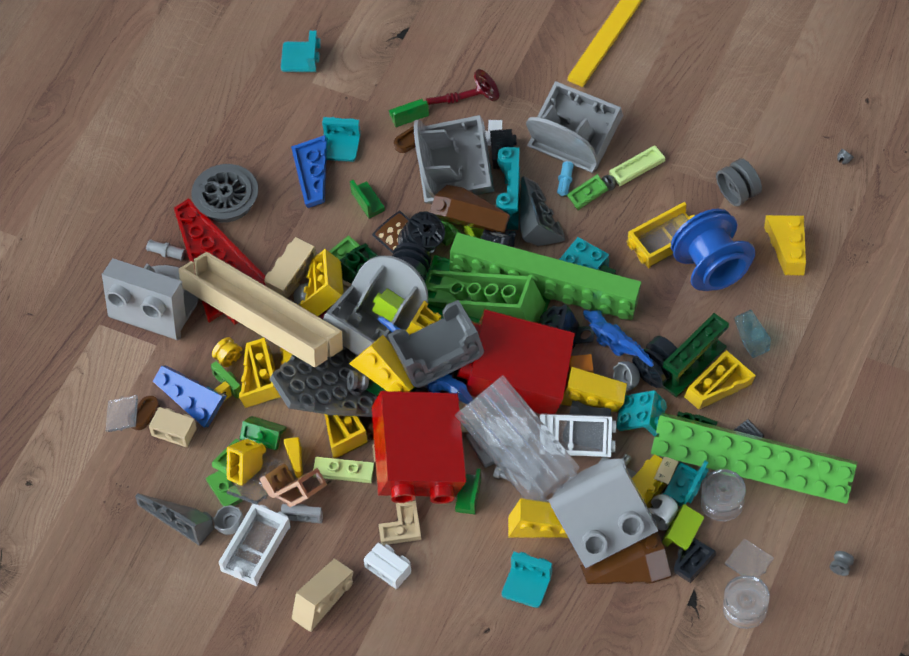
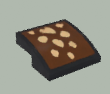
[372,211,409,253]

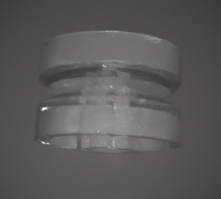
[700,469,746,521]
[723,575,770,629]

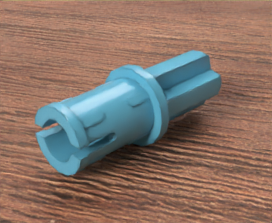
[557,161,574,196]

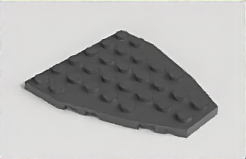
[270,346,378,417]

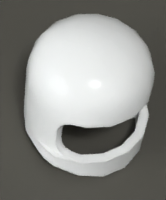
[648,494,678,531]

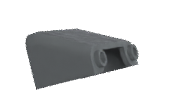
[388,300,484,388]

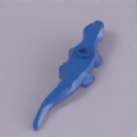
[583,310,654,367]
[378,316,473,405]

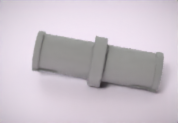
[146,239,186,261]

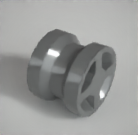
[347,370,369,390]
[829,551,854,576]

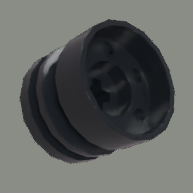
[398,211,445,255]
[392,243,432,282]
[632,336,678,388]

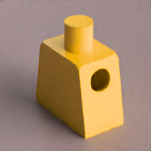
[227,439,266,486]

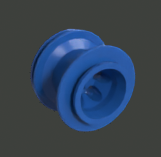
[671,209,756,291]

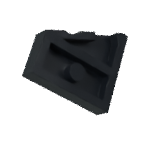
[674,538,716,583]

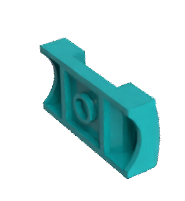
[496,147,520,230]

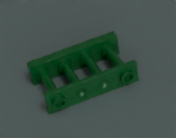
[662,313,729,398]

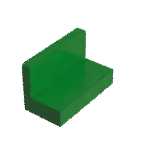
[389,99,429,127]
[350,180,385,219]
[239,416,286,450]
[455,469,481,515]

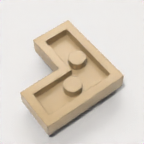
[378,501,421,545]

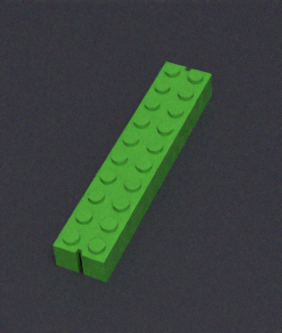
[449,233,641,320]
[651,413,858,504]

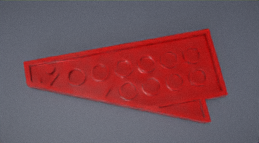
[174,198,266,325]

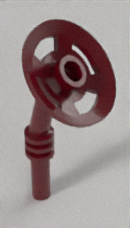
[426,69,499,105]

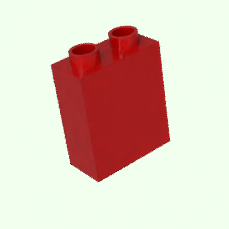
[457,309,575,414]
[372,391,466,504]

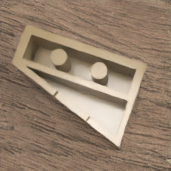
[265,237,317,298]
[292,558,353,632]

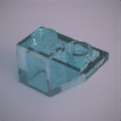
[734,310,771,358]

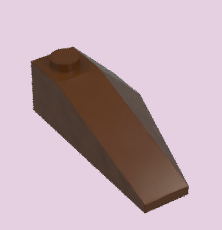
[430,185,510,233]
[580,532,671,584]

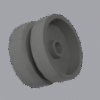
[716,158,762,206]

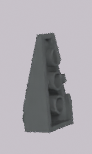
[520,176,565,246]
[135,493,214,546]

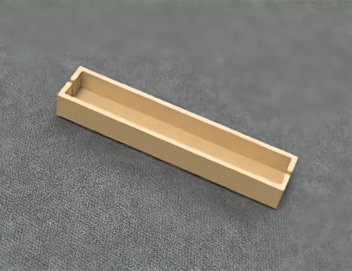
[179,252,343,367]

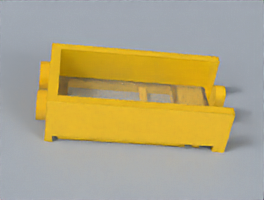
[627,202,695,269]

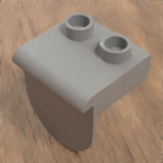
[526,81,623,173]
[414,115,495,203]
[323,256,428,355]
[102,258,199,340]
[549,459,658,568]

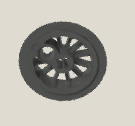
[191,164,258,222]

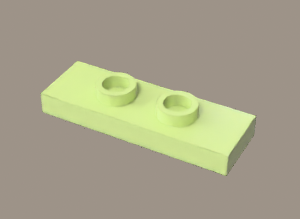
[609,145,666,186]
[313,457,374,483]

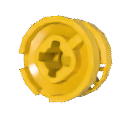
[212,337,242,368]

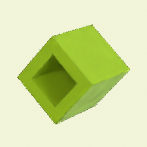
[372,288,404,322]

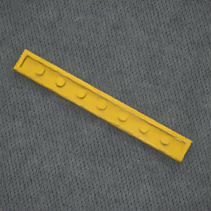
[567,0,643,87]

